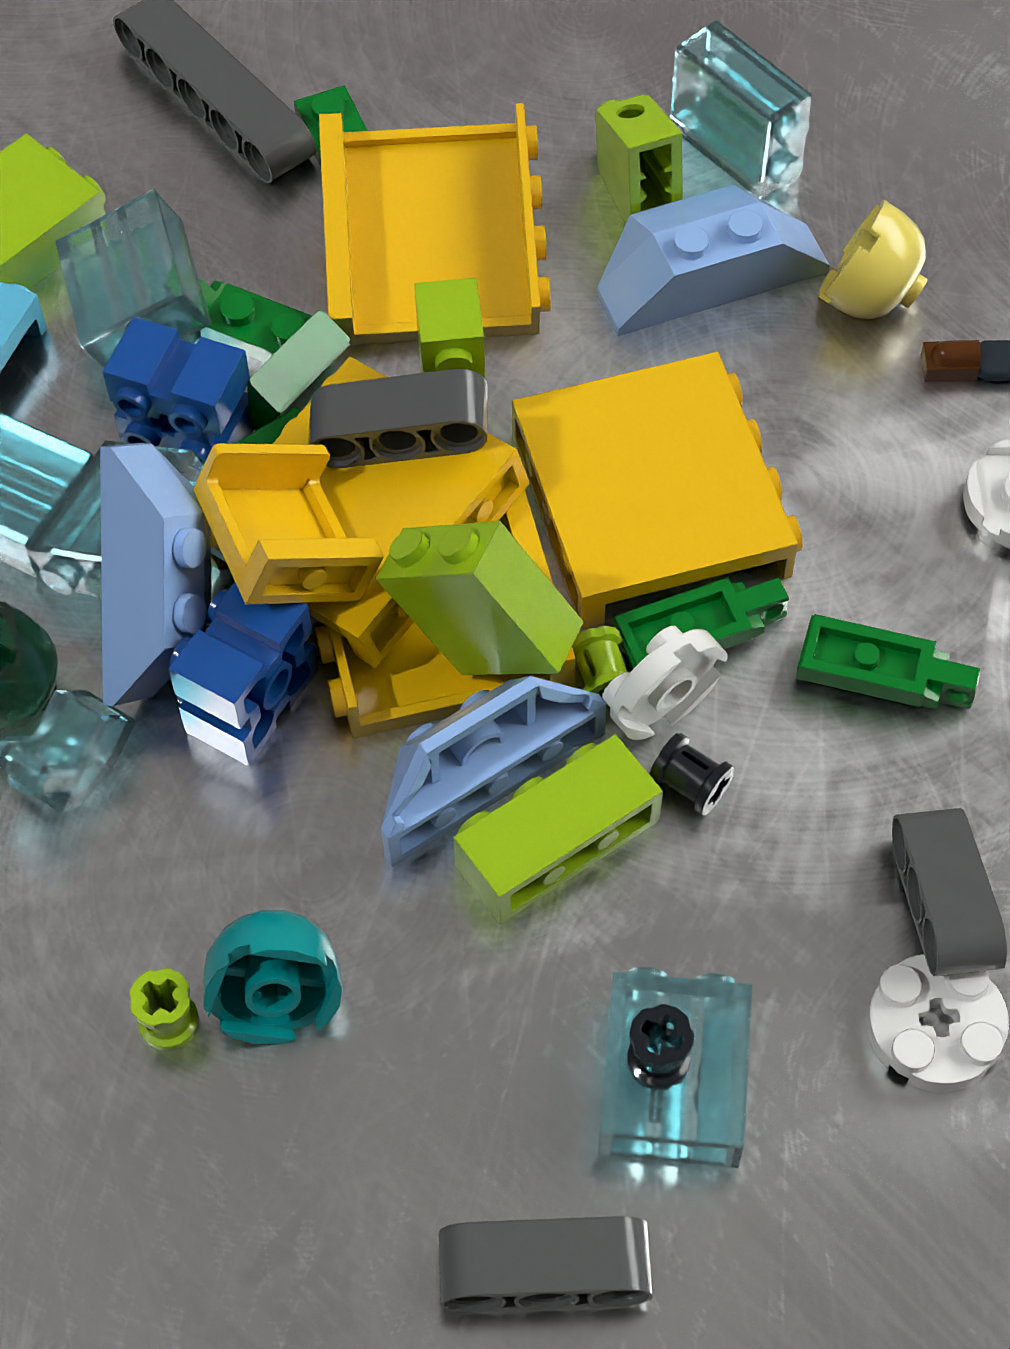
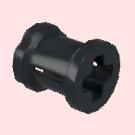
[649,733,736,816]
[627,1004,695,1091]

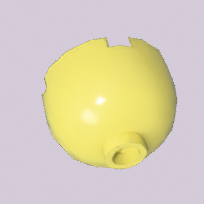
[817,200,928,319]

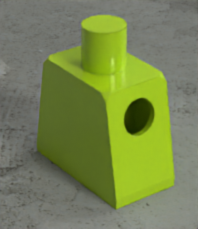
[595,95,683,224]

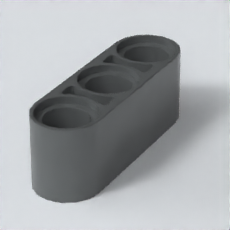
[308,369,488,468]
[892,808,1007,976]
[439,1216,653,1312]

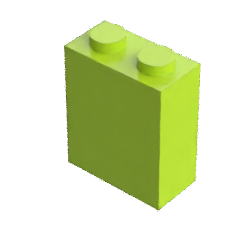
[0,133,109,289]
[376,521,584,675]

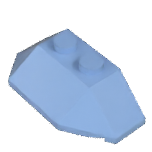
[597,184,830,336]
[100,443,211,706]
[381,676,607,867]

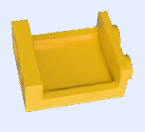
[193,443,384,605]

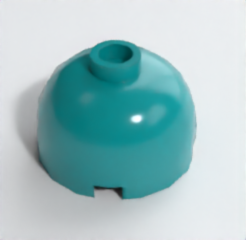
[203,910,342,1044]

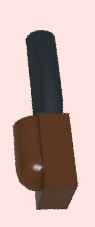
[921,340,1010,382]

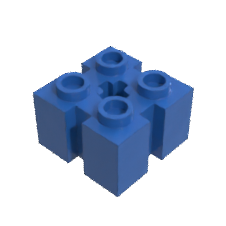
[102,317,254,472]
[168,582,318,766]

